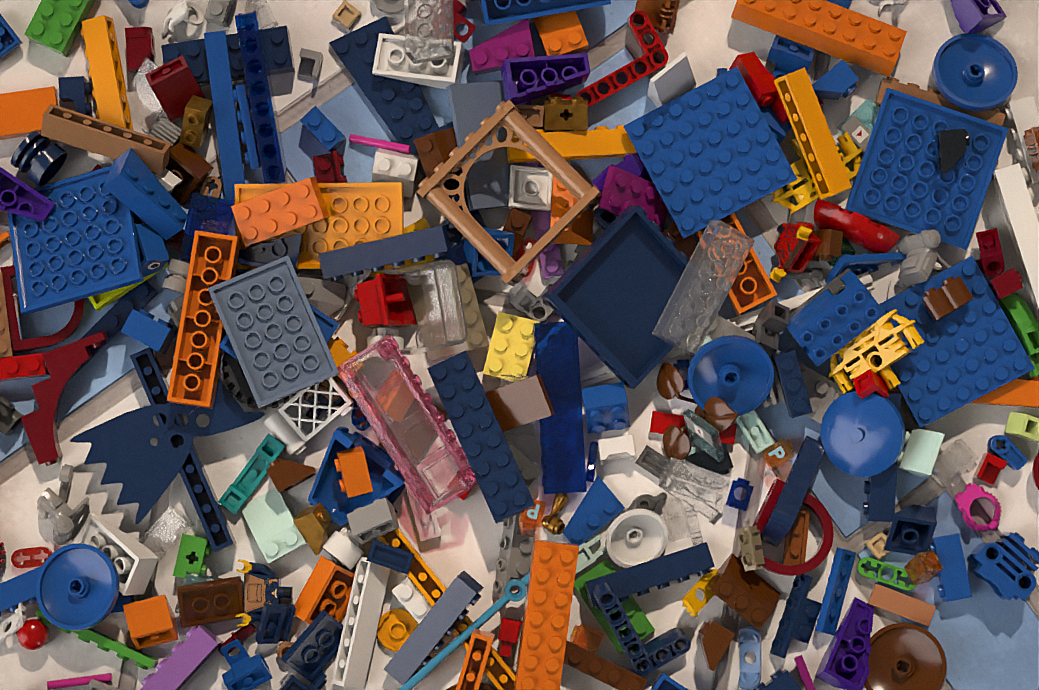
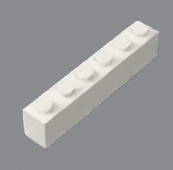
[331,557,390,690]

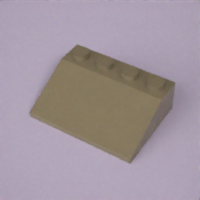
[406,263,490,362]

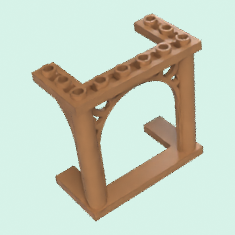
[416,100,602,287]

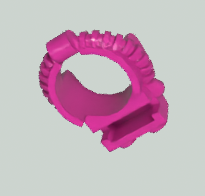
[953,483,1002,532]

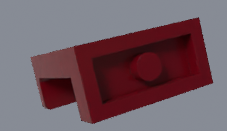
[145,55,206,122]

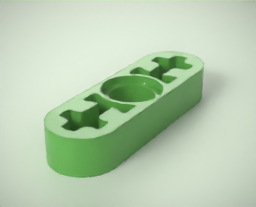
[856,557,918,590]

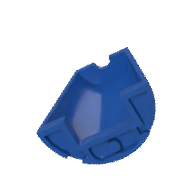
[308,427,405,526]

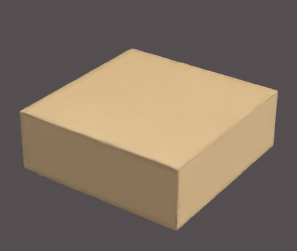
[332,0,361,30]
[865,530,890,560]

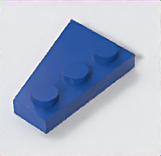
[562,476,625,546]

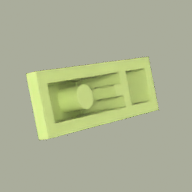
[1005,412,1039,443]

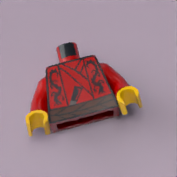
[769,222,822,283]

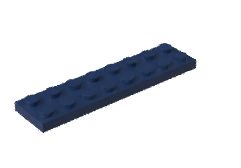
[427,350,536,524]

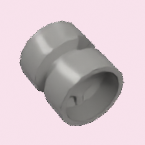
[162,259,189,294]

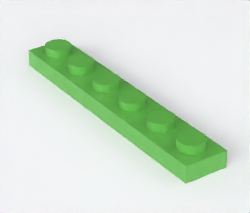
[35,606,158,670]

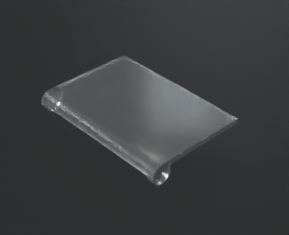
[126,57,163,134]

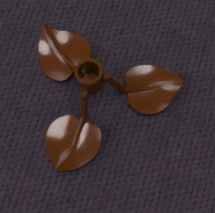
[656,362,739,462]

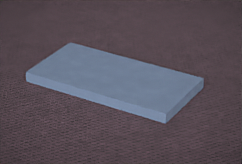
[446,80,522,211]

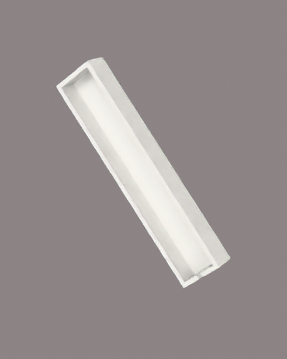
[992,163,1039,323]

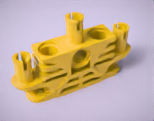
[771,132,862,214]
[828,309,925,395]

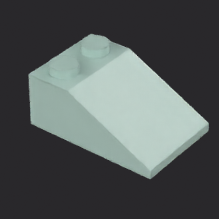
[897,427,945,477]
[240,488,307,564]

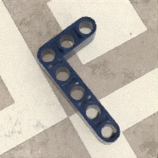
[760,436,824,548]
[593,582,691,675]

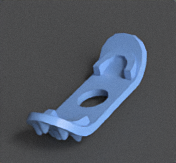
[738,626,761,690]

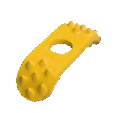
[682,569,718,618]

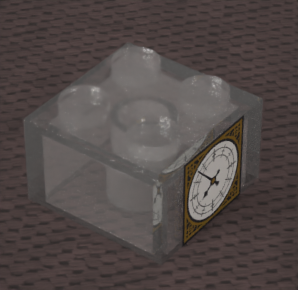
[930,439,979,488]

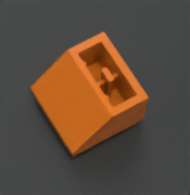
[123,595,179,650]

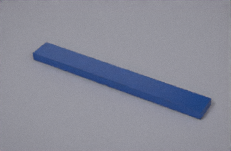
[204,31,245,202]

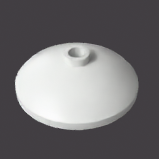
[605,509,668,568]

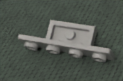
[493,513,535,597]

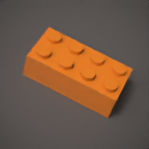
[231,177,330,247]

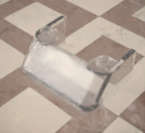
[383,260,468,355]

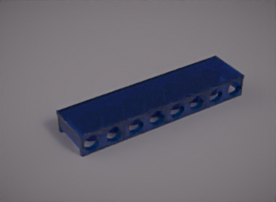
[235,9,288,184]
[533,321,587,495]

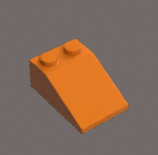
[532,10,589,56]

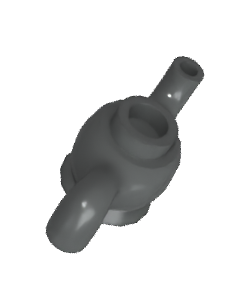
[621,492,668,514]

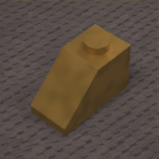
[293,502,332,555]

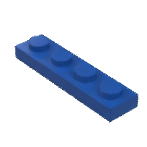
[815,547,856,636]

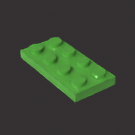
[574,559,655,654]

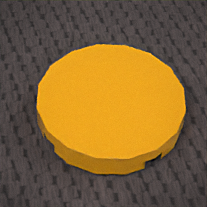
[377,609,418,651]

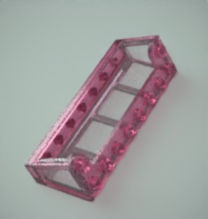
[337,334,477,515]

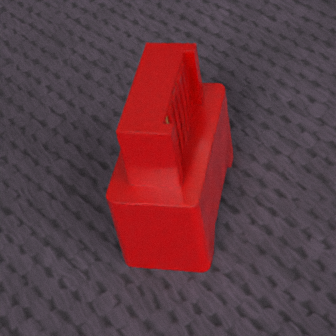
[498,617,522,657]

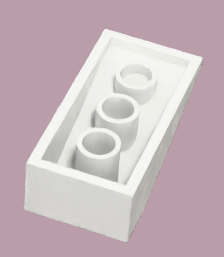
[372,33,465,89]
[647,52,696,108]
[77,513,159,596]

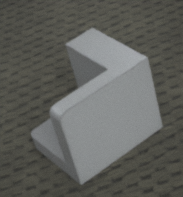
[297,48,323,81]

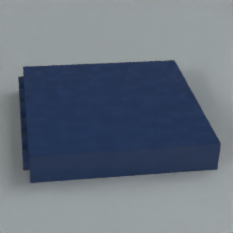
[542,205,720,389]

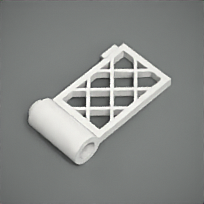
[263,377,354,455]

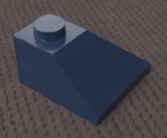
[884,504,937,557]

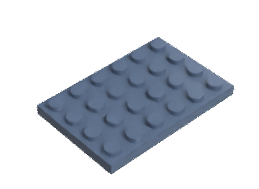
[208,256,339,408]

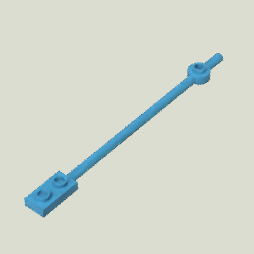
[398,573,529,690]

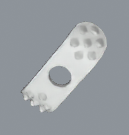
[0,603,26,642]

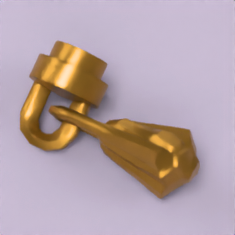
[542,491,569,535]

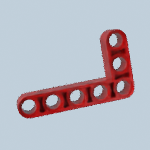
[575,11,669,107]

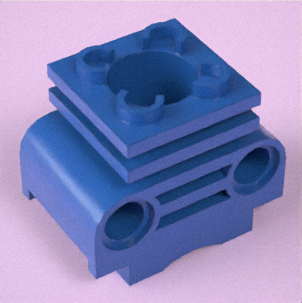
[968,532,1039,601]

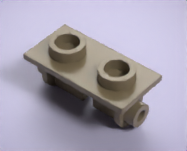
[738,526,765,572]

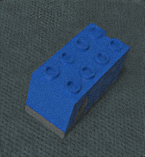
[786,268,886,367]

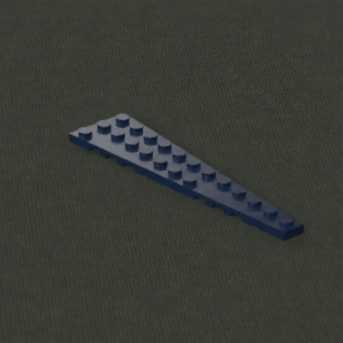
[329,16,487,228]

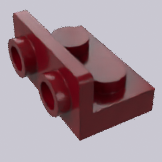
[313,150,348,183]

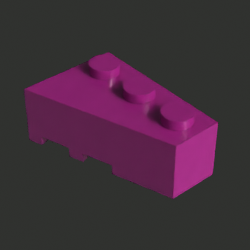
[469,19,536,75]

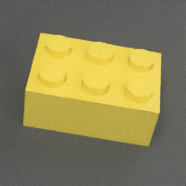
[483,311,540,383]

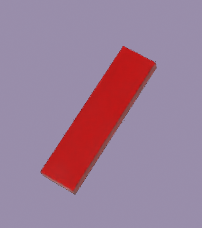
[649,411,737,445]

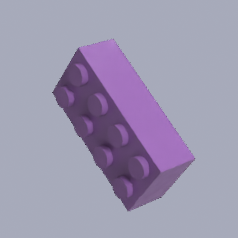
[140,625,223,690]

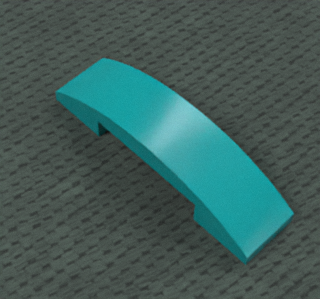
[218,433,285,514]

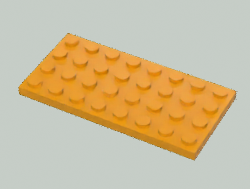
[234,182,405,269]

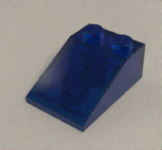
[180,193,235,261]

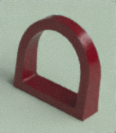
[0,265,84,353]
[738,479,834,576]

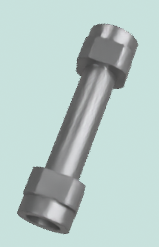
[771,268,823,281]

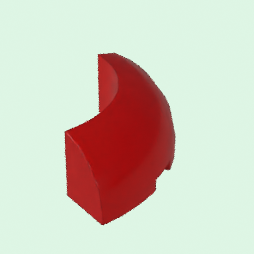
[814,199,900,254]

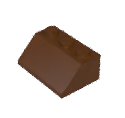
[705,553,781,630]

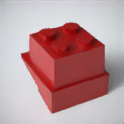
[354,274,417,329]

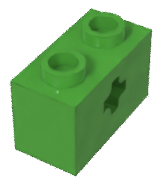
[173,534,212,579]

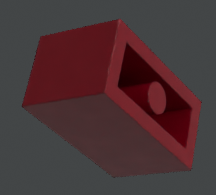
[987,268,1023,300]

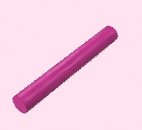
[349,134,411,154]
[47,673,112,690]

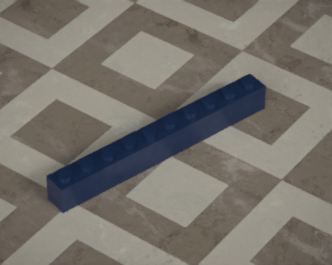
[130,347,237,552]

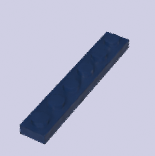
[70,280,159,380]

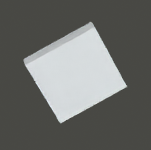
[508,165,553,211]

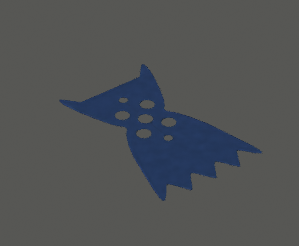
[70,378,265,524]

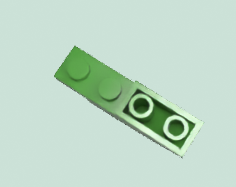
[998,293,1039,378]

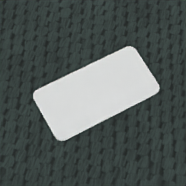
[759,601,786,640]

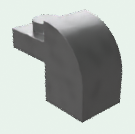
[752,300,790,354]

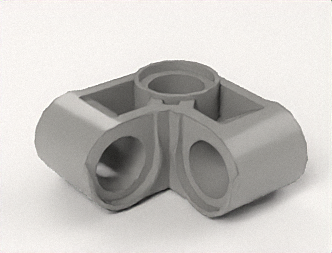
[509,283,555,324]

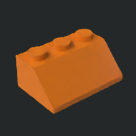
[550,176,594,245]
[294,556,355,624]

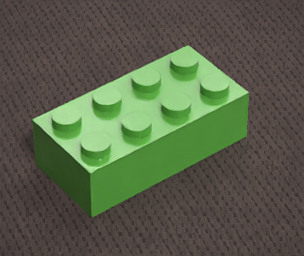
[24,0,96,57]

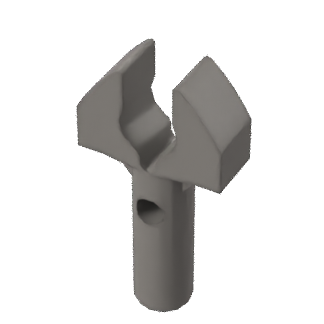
[58,464,73,503]

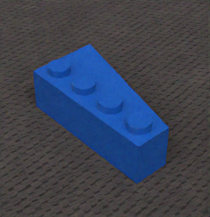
[103,148,188,240]

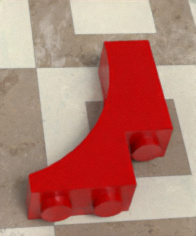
[729,52,824,124]

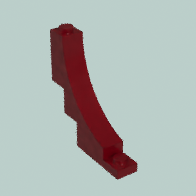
[20,331,108,466]

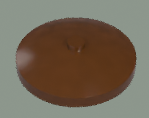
[864,623,947,690]

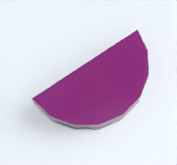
[794,655,816,690]

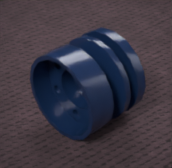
[10,130,68,187]

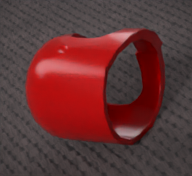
[16,618,50,650]

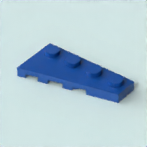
[233,82,261,169]

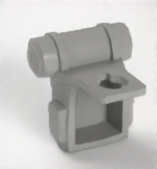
[898,229,950,286]
[37,487,90,545]

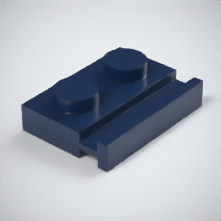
[255,604,296,644]

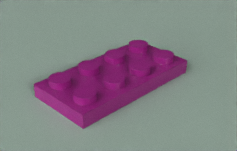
[598,166,668,232]

